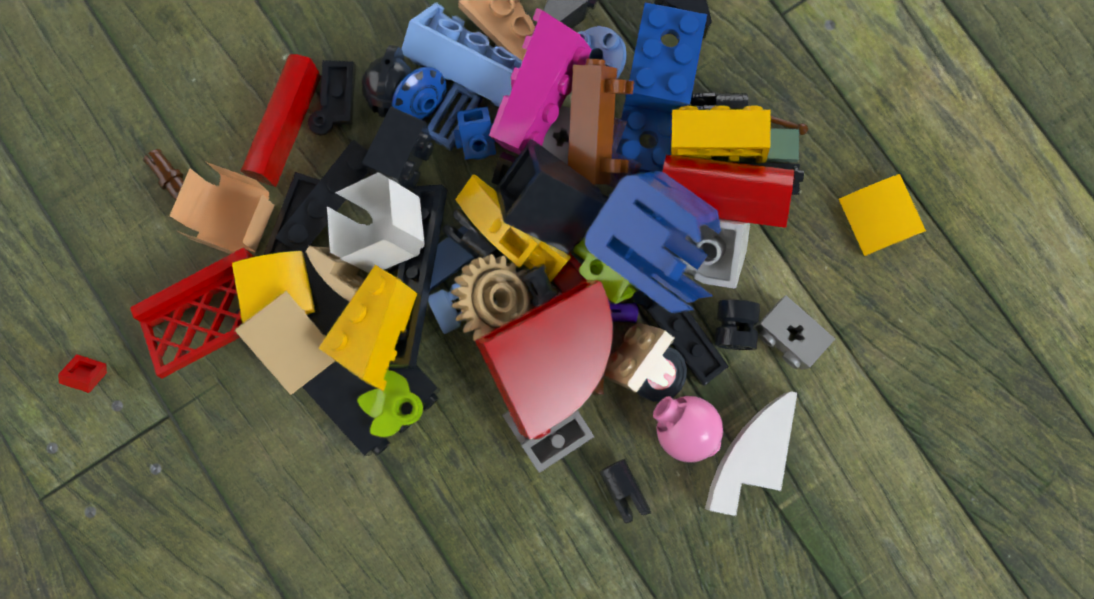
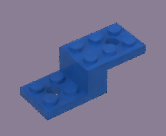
[613,2,707,173]

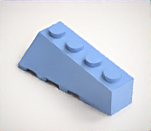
[402,3,522,107]

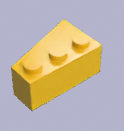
[671,105,771,163]
[318,265,417,391]

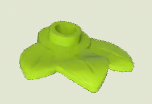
[357,370,423,437]

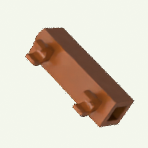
[568,59,634,185]

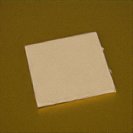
[235,291,335,395]

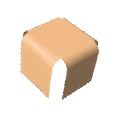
[170,162,275,254]

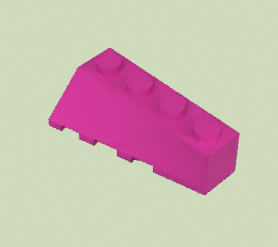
[489,8,592,154]

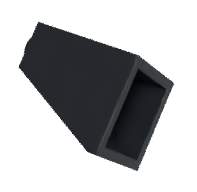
[495,139,605,254]

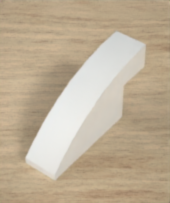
[705,392,797,516]

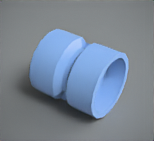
[428,283,463,334]

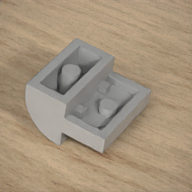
[502,410,594,473]

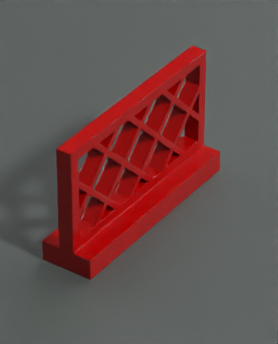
[130,247,255,378]

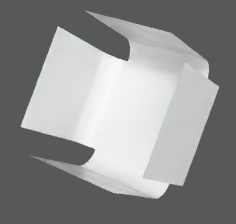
[327,172,425,273]

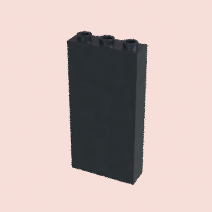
[235,248,441,456]

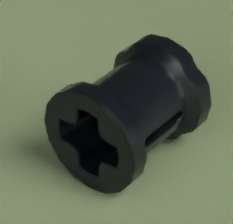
[519,263,560,306]

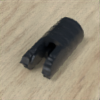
[690,93,748,110]
[442,207,499,259]
[599,459,651,524]

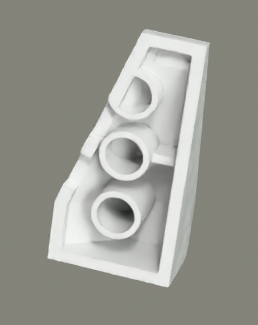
[663,219,750,289]

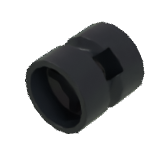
[715,300,760,351]

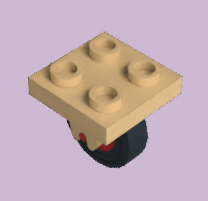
[604,322,687,402]

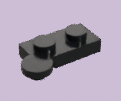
[308,60,356,136]

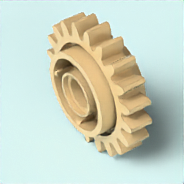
[451,254,537,341]

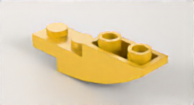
[455,174,571,282]

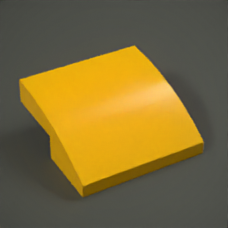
[839,174,926,256]
[232,251,315,323]

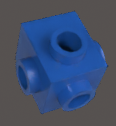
[454,106,496,160]

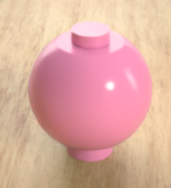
[653,396,723,462]

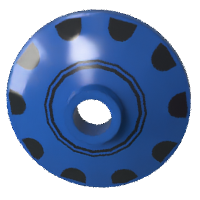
[392,67,446,120]

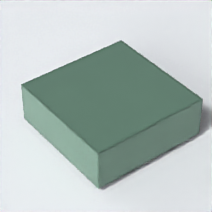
[766,128,799,163]

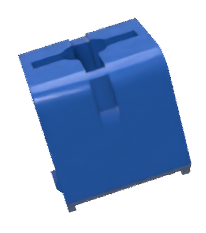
[585,171,721,313]

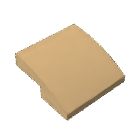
[306,246,365,302]

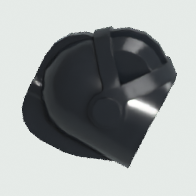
[362,45,412,118]

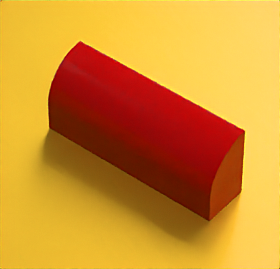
[241,54,321,187]
[662,154,794,228]

